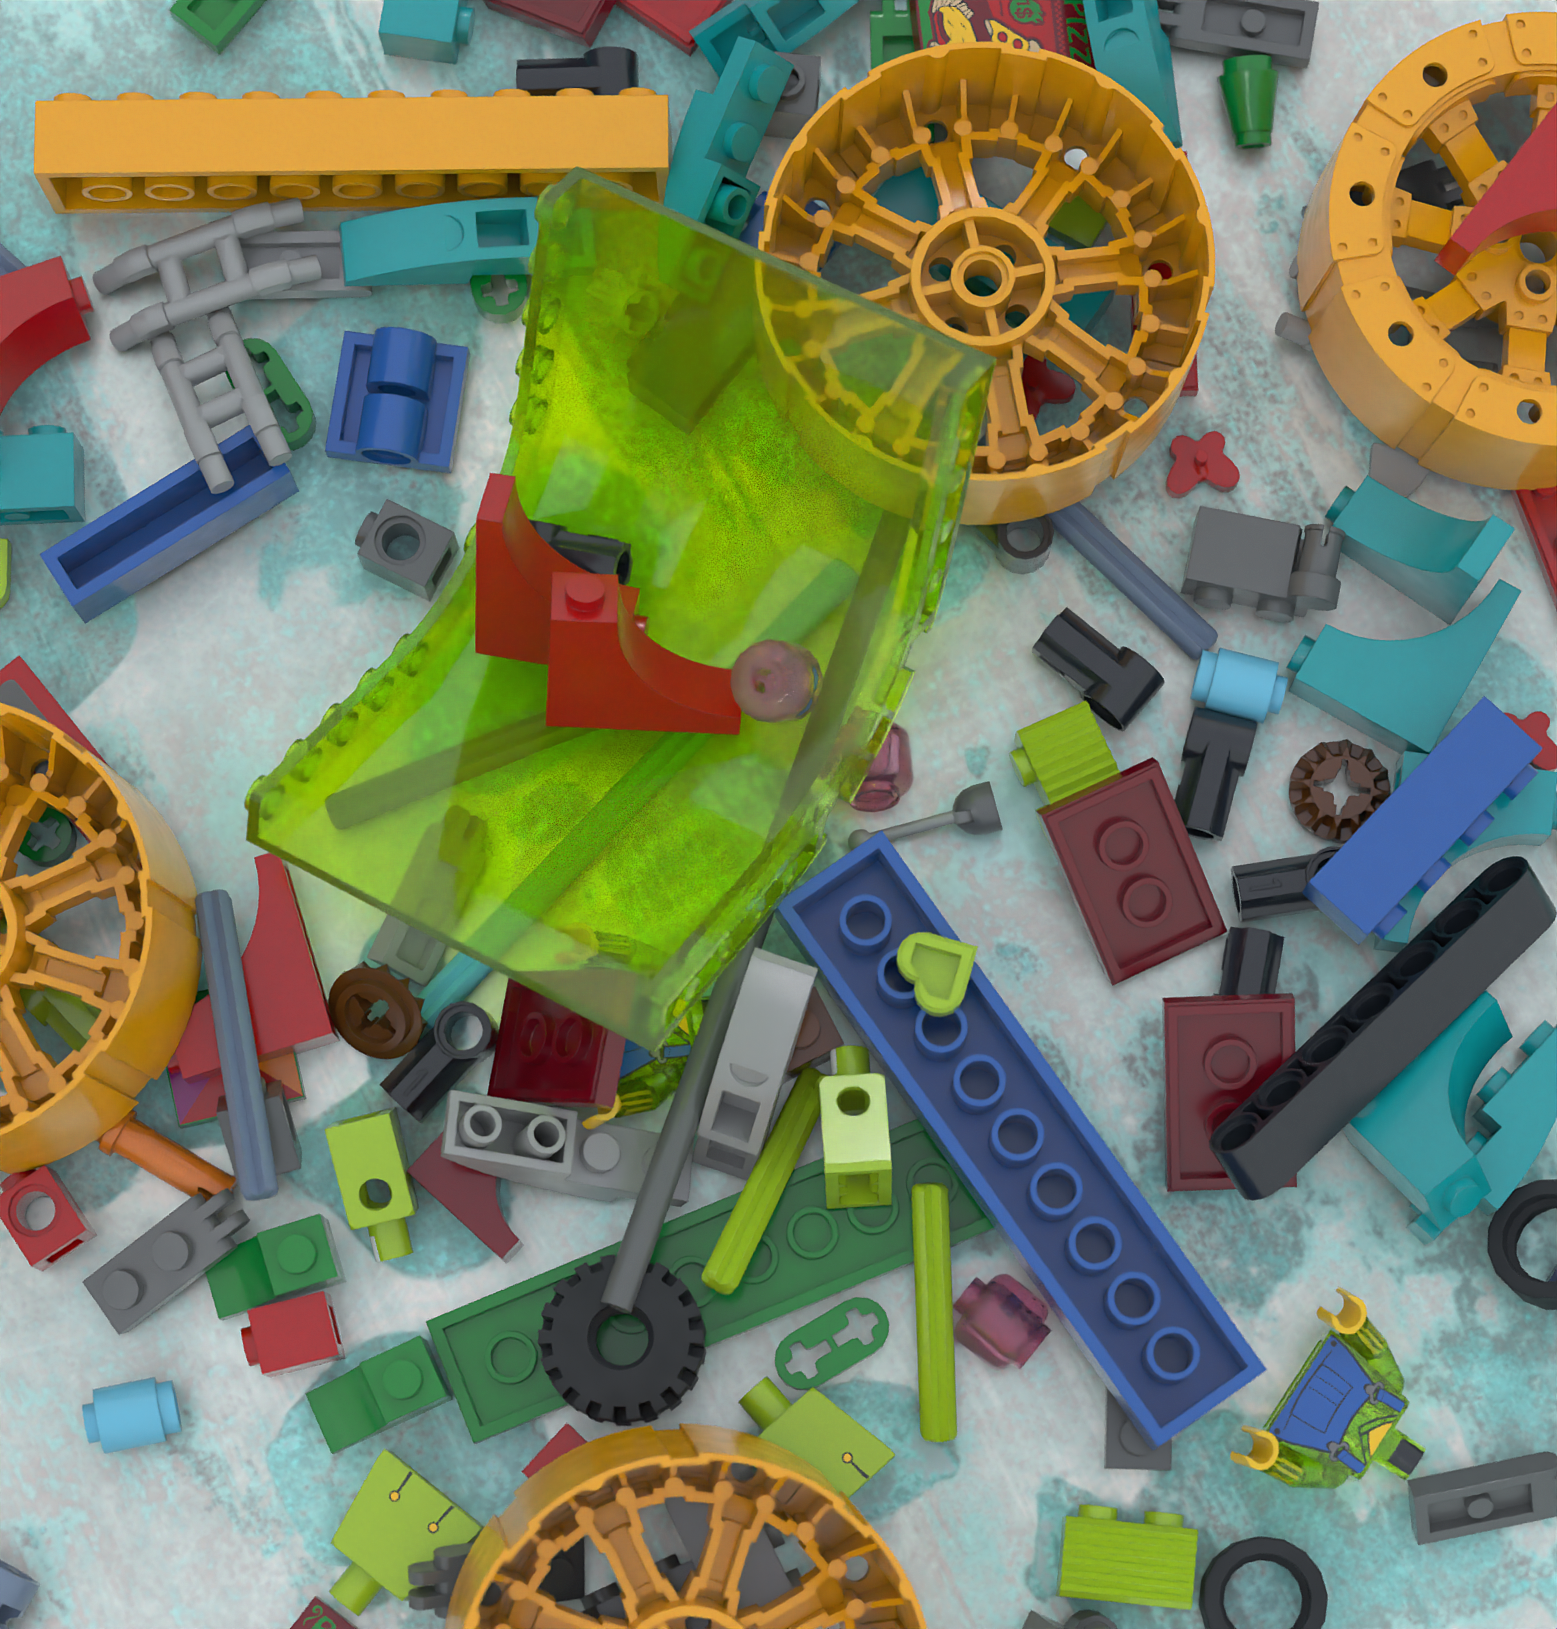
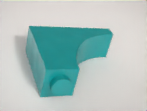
[1325,475,1515,625]
[1286,578,1522,755]
[1374,751,1557,953]
[1343,990,1513,1231]

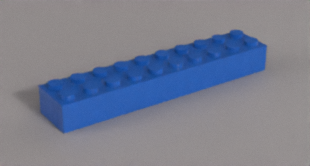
[774,830,1267,1451]

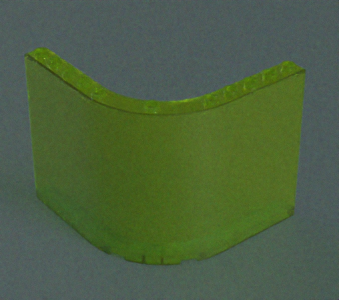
[244,166,996,1053]

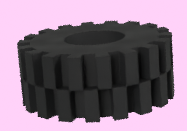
[538,1254,706,1426]

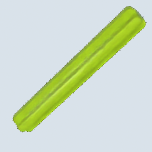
[701,1067,828,1295]
[911,1182,957,1442]

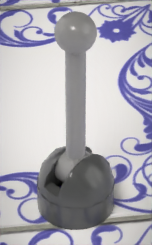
[848,781,1003,850]

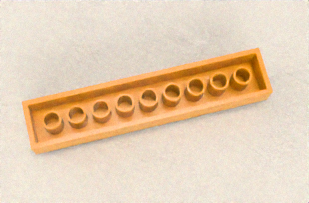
[34,87,672,214]

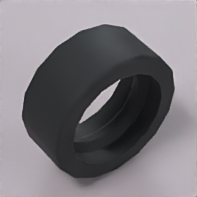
[1487,1179,1557,1310]
[1198,1536,1328,1629]

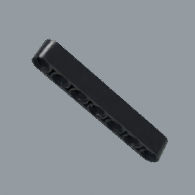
[1209,856,1557,1201]

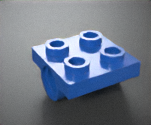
[325,327,470,474]

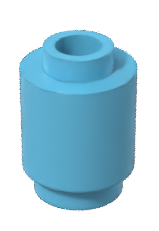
[1190,648,1288,724]
[82,1377,182,1454]

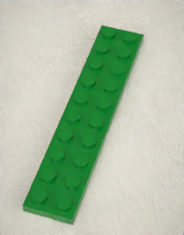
[425,1119,995,1444]

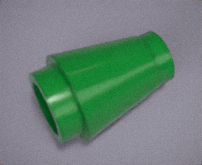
[1217,55,1279,150]

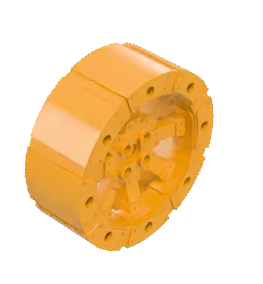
[1297,12,1557,490]
[756,42,1215,525]
[0,703,202,1175]
[445,1423,927,1629]

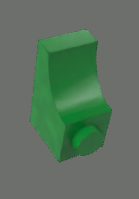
[206,1213,346,1321]
[305,1335,453,1454]

